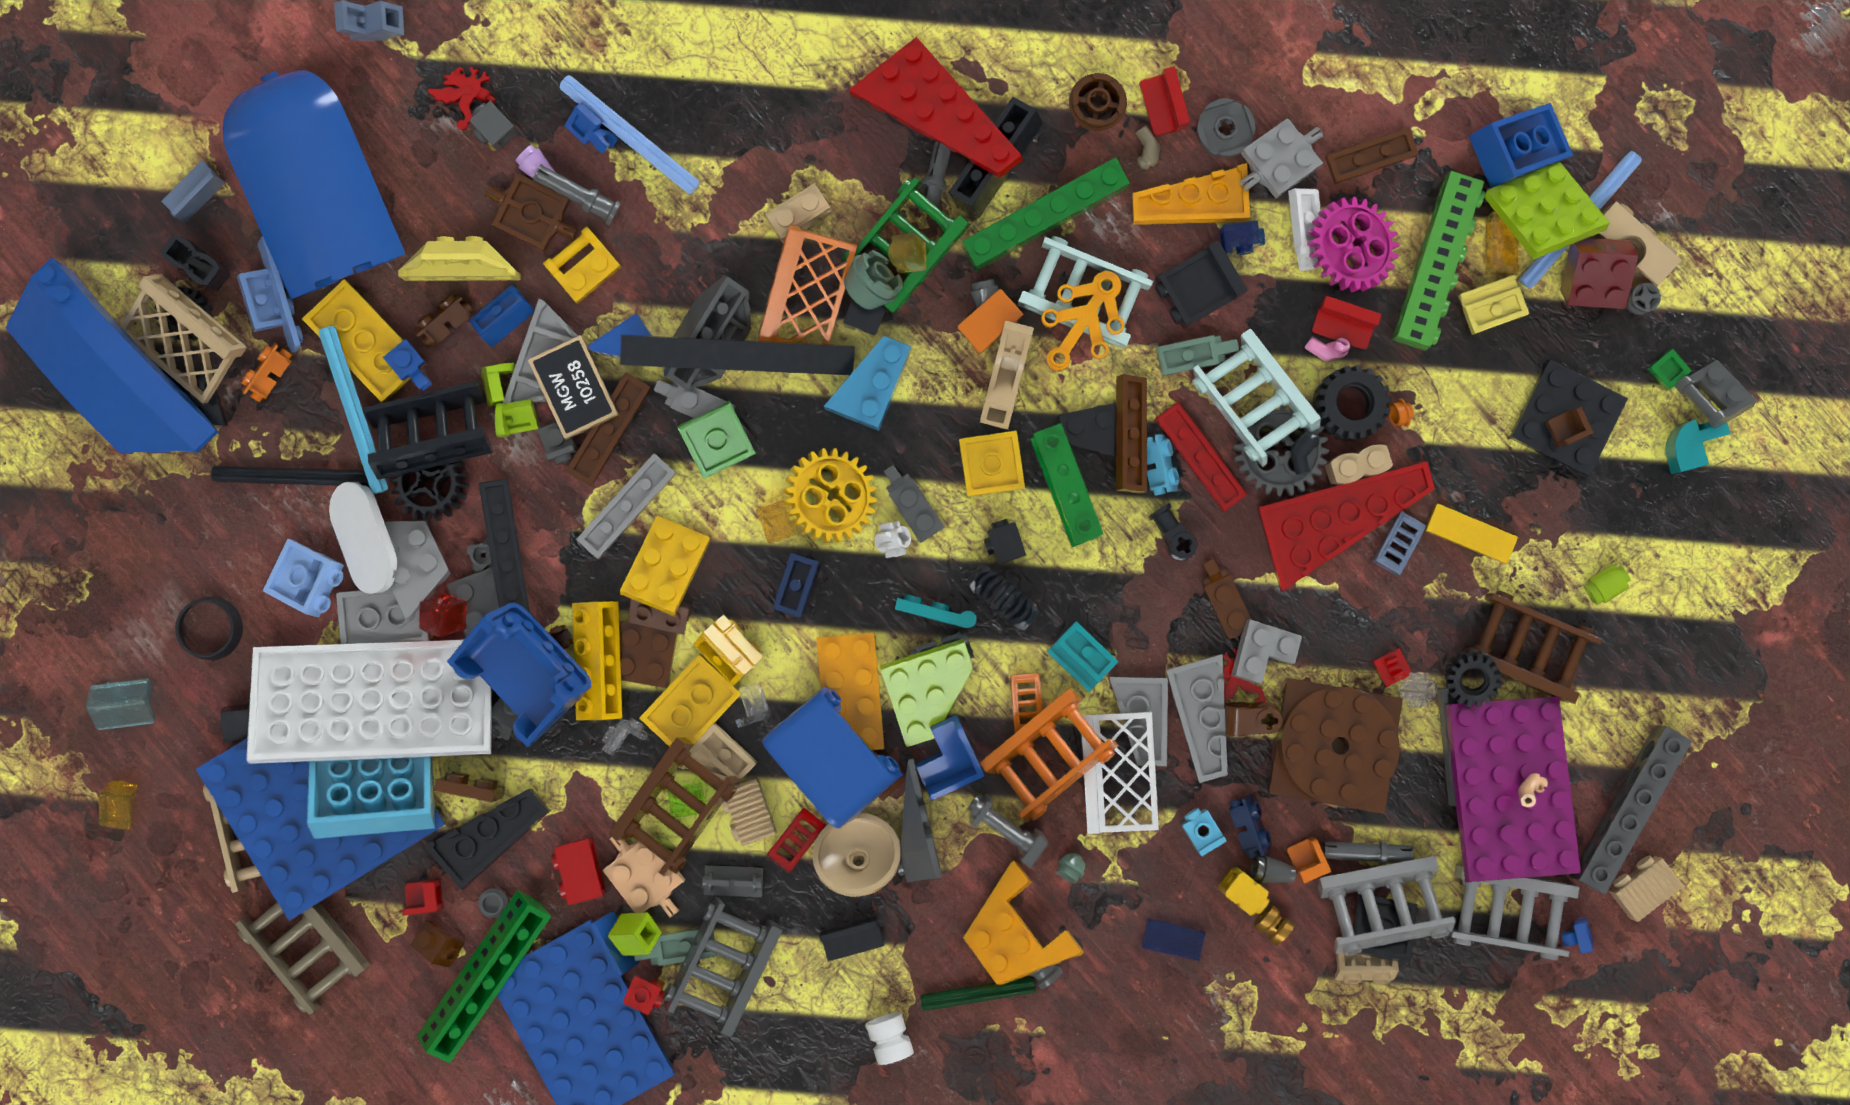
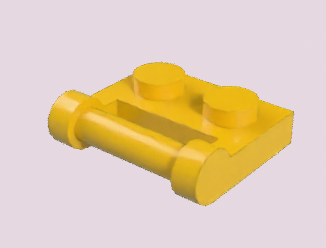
[543,226,621,304]

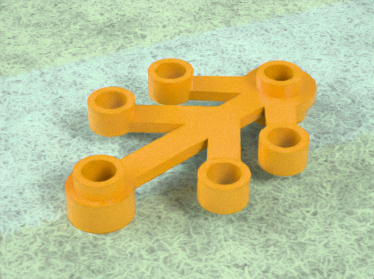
[1041,271,1124,372]

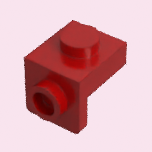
[623,976,665,1015]

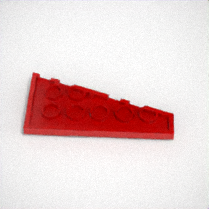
[849,37,1023,178]

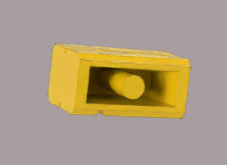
[693,615,764,686]
[1218,866,1269,915]

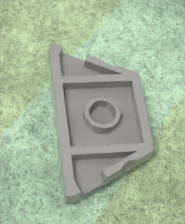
[503,299,587,404]
[384,521,451,622]

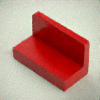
[1139,66,1190,137]
[1311,296,1382,350]

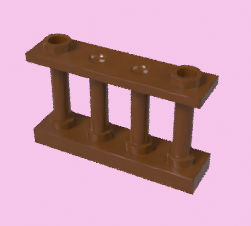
[1463,590,1602,704]
[609,737,740,876]

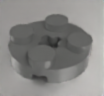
[1196,98,1256,158]

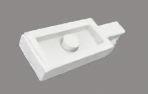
[1288,189,1321,271]

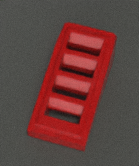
[767,807,826,874]

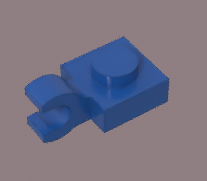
[564,103,618,153]
[383,339,432,391]

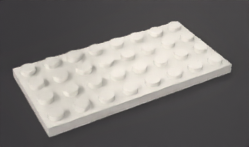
[247,640,492,764]

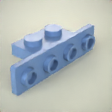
[237,236,303,353]

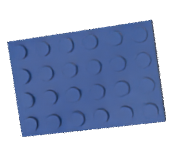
[497,919,676,1105]

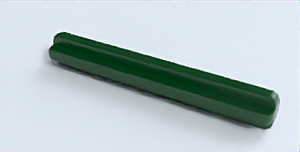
[920,977,1036,1011]

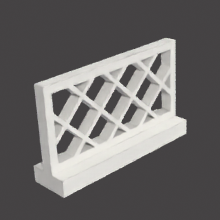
[1082,712,1159,834]

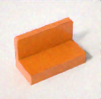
[958,289,1024,356]

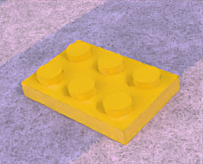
[620,515,710,616]
[639,654,742,747]

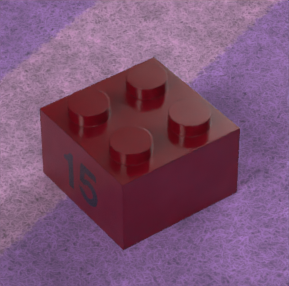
[1560,238,1639,309]

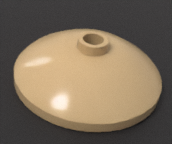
[813,813,901,897]

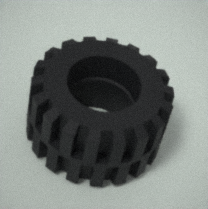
[1312,365,1392,441]

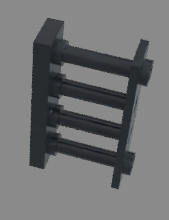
[364,381,492,480]

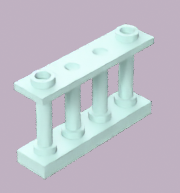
[1018,236,1153,349]
[1192,328,1321,467]

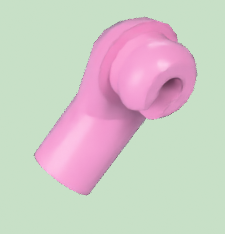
[1304,336,1350,362]

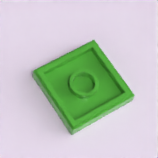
[677,401,756,479]

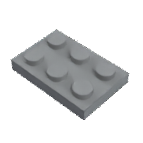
[336,587,431,644]

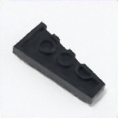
[424,789,551,890]

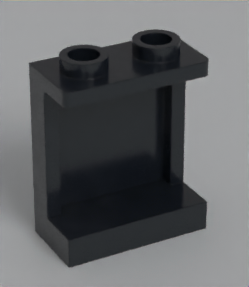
[1154,240,1248,329]

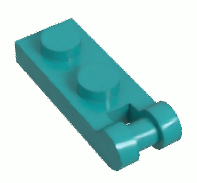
[895,594,976,628]

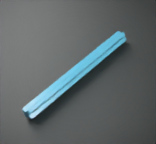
[319,326,388,494]

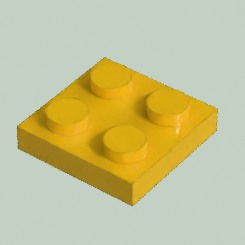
[959,431,1025,497]

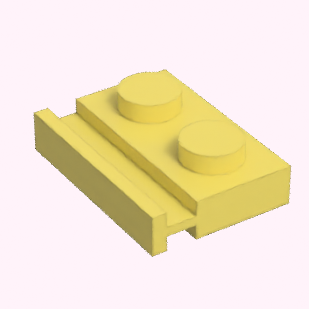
[1458,275,1529,335]

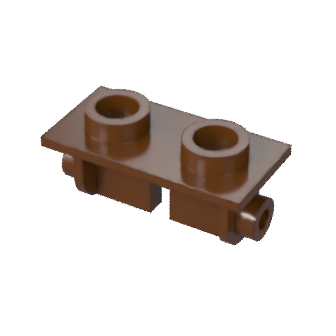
[415,293,474,347]
[628,599,691,635]

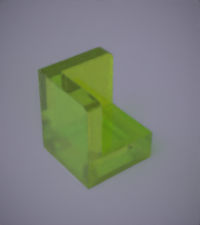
[667,782,706,818]

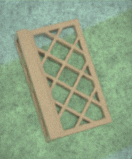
[121,274,247,404]

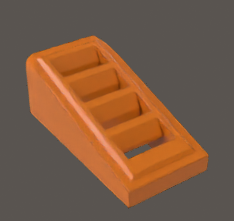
[1010,672,1042,733]

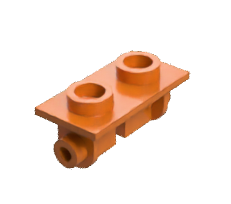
[240,342,293,402]

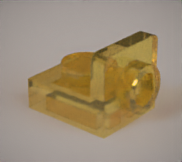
[99,781,138,830]

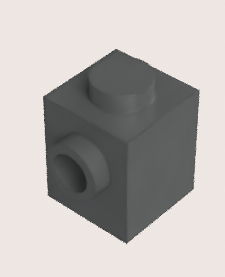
[469,101,519,152]

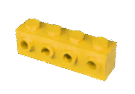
[572,602,622,720]

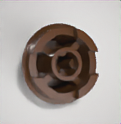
[1069,73,1127,131]

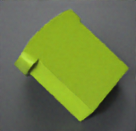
[481,363,515,407]
[495,399,539,438]

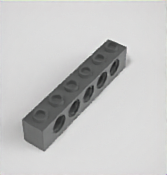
[1570,725,1692,895]

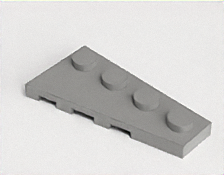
[1166,654,1228,783]

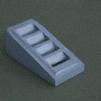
[1371,511,1426,576]

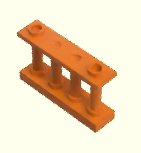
[980,688,1119,820]

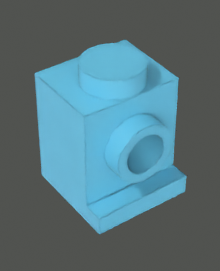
[1180,808,1227,856]

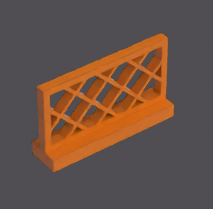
[758,224,857,344]

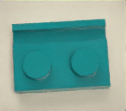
[1047,621,1118,692]

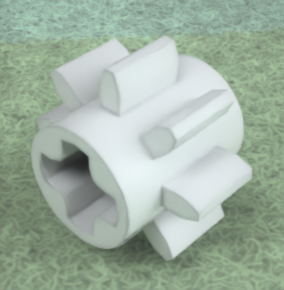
[875,521,911,558]

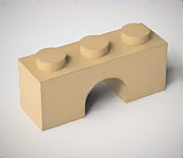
[1590,201,1681,287]

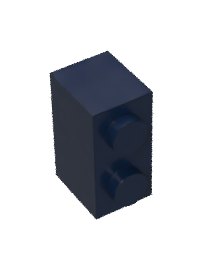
[772,553,820,618]

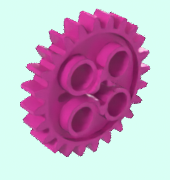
[1307,197,1400,292]

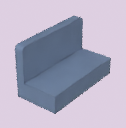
[161,161,226,223]

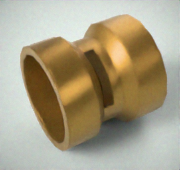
[1253,905,1295,946]

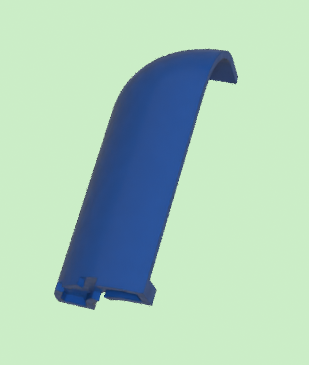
[223,70,405,299]

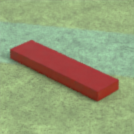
[1154,401,1247,512]

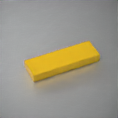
[1424,503,1518,564]

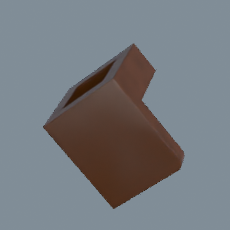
[1545,406,1594,448]

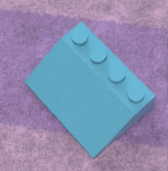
[307,756,435,839]

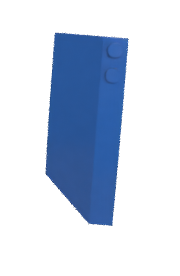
[5,257,219,454]

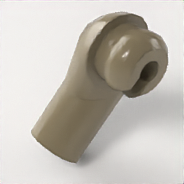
[1135,125,1161,170]

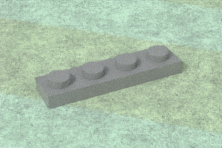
[576,453,677,559]

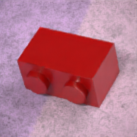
[552,837,607,905]

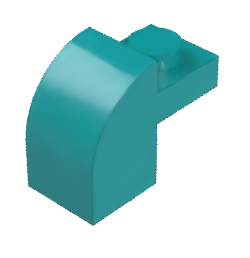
[1665,419,1731,474]

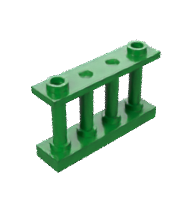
[841,177,971,313]
[1030,423,1104,548]

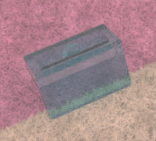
[85,678,155,730]

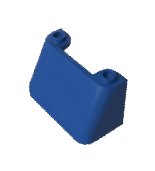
[447,603,592,747]
[762,686,902,828]

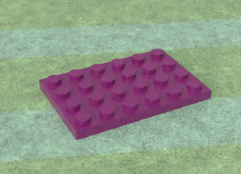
[1445,697,1581,883]

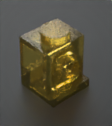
[888,233,926,273]

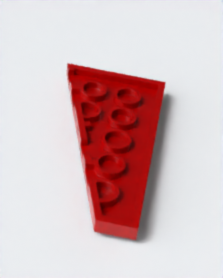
[1257,461,1435,592]

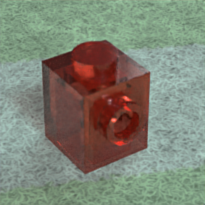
[419,594,467,637]

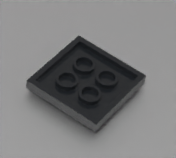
[1509,359,1628,477]

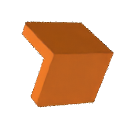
[1286,837,1331,884]

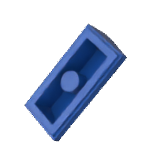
[469,284,535,347]
[590,912,640,977]

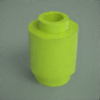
[1584,564,1631,605]

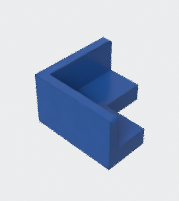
[915,715,984,800]

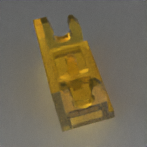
[1485,212,1520,275]

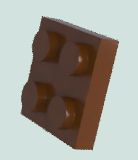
[619,621,678,688]
[433,771,505,803]

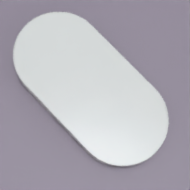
[329,482,397,594]

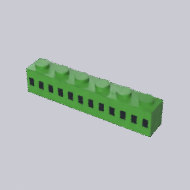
[1392,171,1485,351]

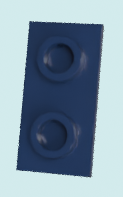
[1229,794,1272,858]

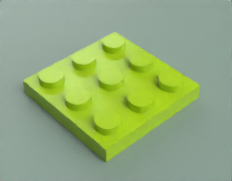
[1484,161,1610,260]

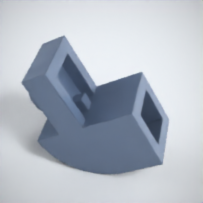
[334,0,404,41]

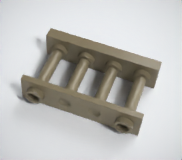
[235,902,371,1015]

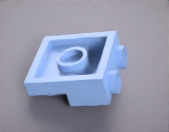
[263,539,344,618]

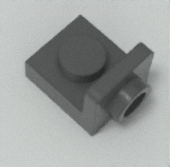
[537,422,578,465]

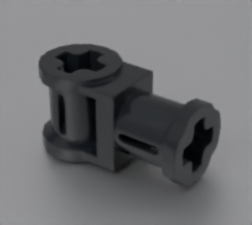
[1148,503,1197,561]

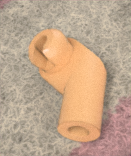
[1518,773,1548,807]

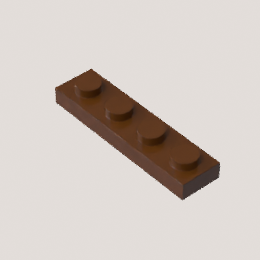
[566,372,652,487]
[1116,374,1147,494]

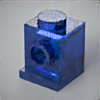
[1219,220,1265,257]

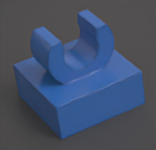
[1561,917,1594,954]

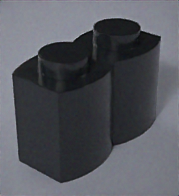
[160,235,231,291]

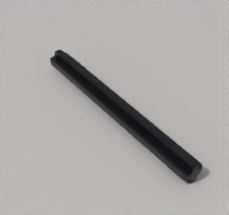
[211,466,370,487]

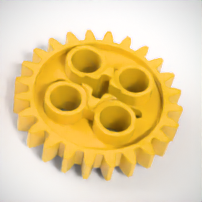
[783,448,878,543]

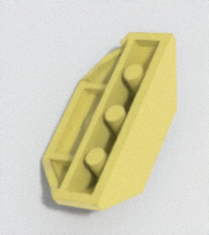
[398,236,520,281]

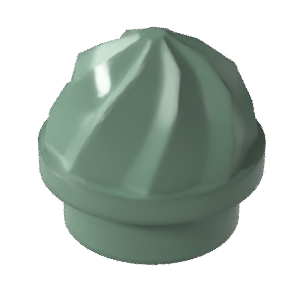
[1056,853,1085,883]

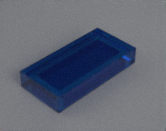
[1141,918,1206,961]

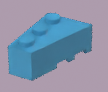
[824,336,911,431]

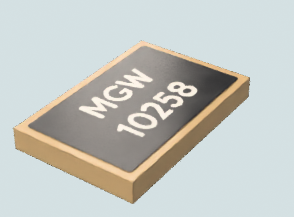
[528,335,619,440]

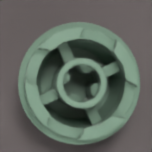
[844,250,903,310]

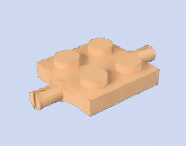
[602,834,685,918]

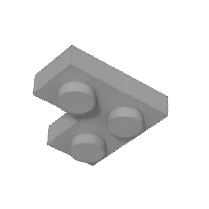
[1231,619,1302,684]

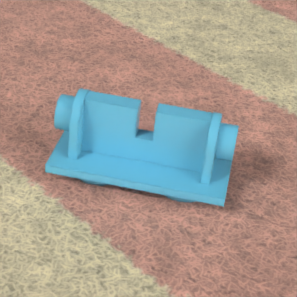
[1147,435,1179,496]

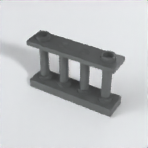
[967,792,1048,868]
[663,896,783,1037]

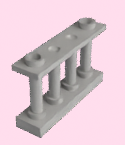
[1318,856,1455,956]
[1449,864,1580,960]

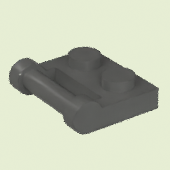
[1675,360,1756,429]

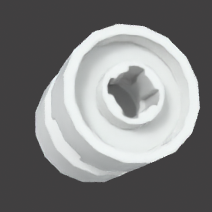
[866,1012,914,1065]

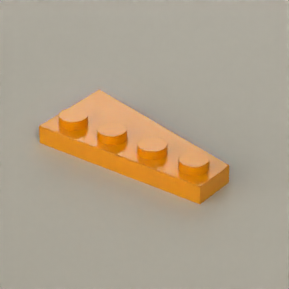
[1132,163,1250,225]

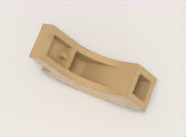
[980,321,1034,429]

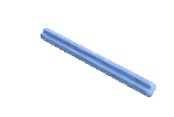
[560,75,699,194]
[1519,151,1642,289]

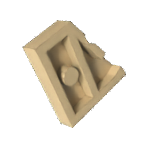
[678,723,758,785]

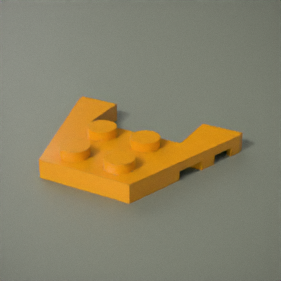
[963,861,1084,985]

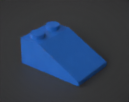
[1469,103,1573,188]

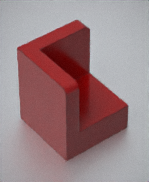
[402,879,444,916]

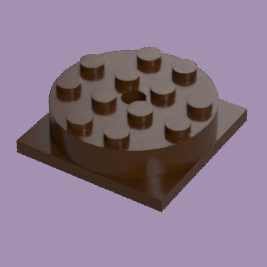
[1268,678,1403,814]

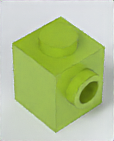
[608,913,662,956]

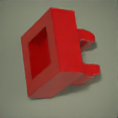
[1371,648,1412,687]

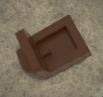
[410,920,464,967]

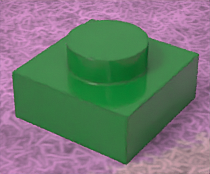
[1647,349,1692,391]

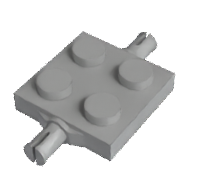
[1240,118,1323,198]

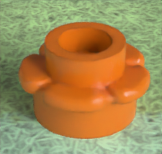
[1388,399,1414,427]

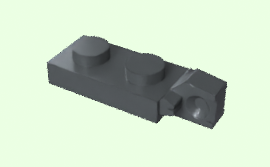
[884,465,945,543]

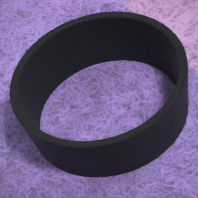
[175,597,243,660]

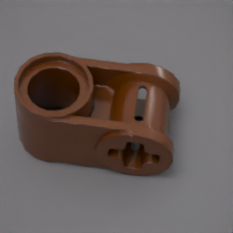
[1225,702,1283,736]

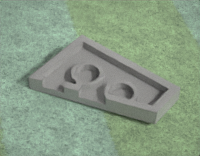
[1109,677,1168,766]

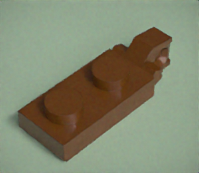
[1201,559,1252,640]

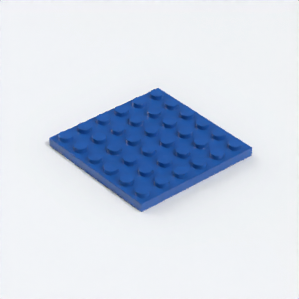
[196,738,446,920]

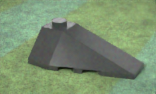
[898,757,942,882]

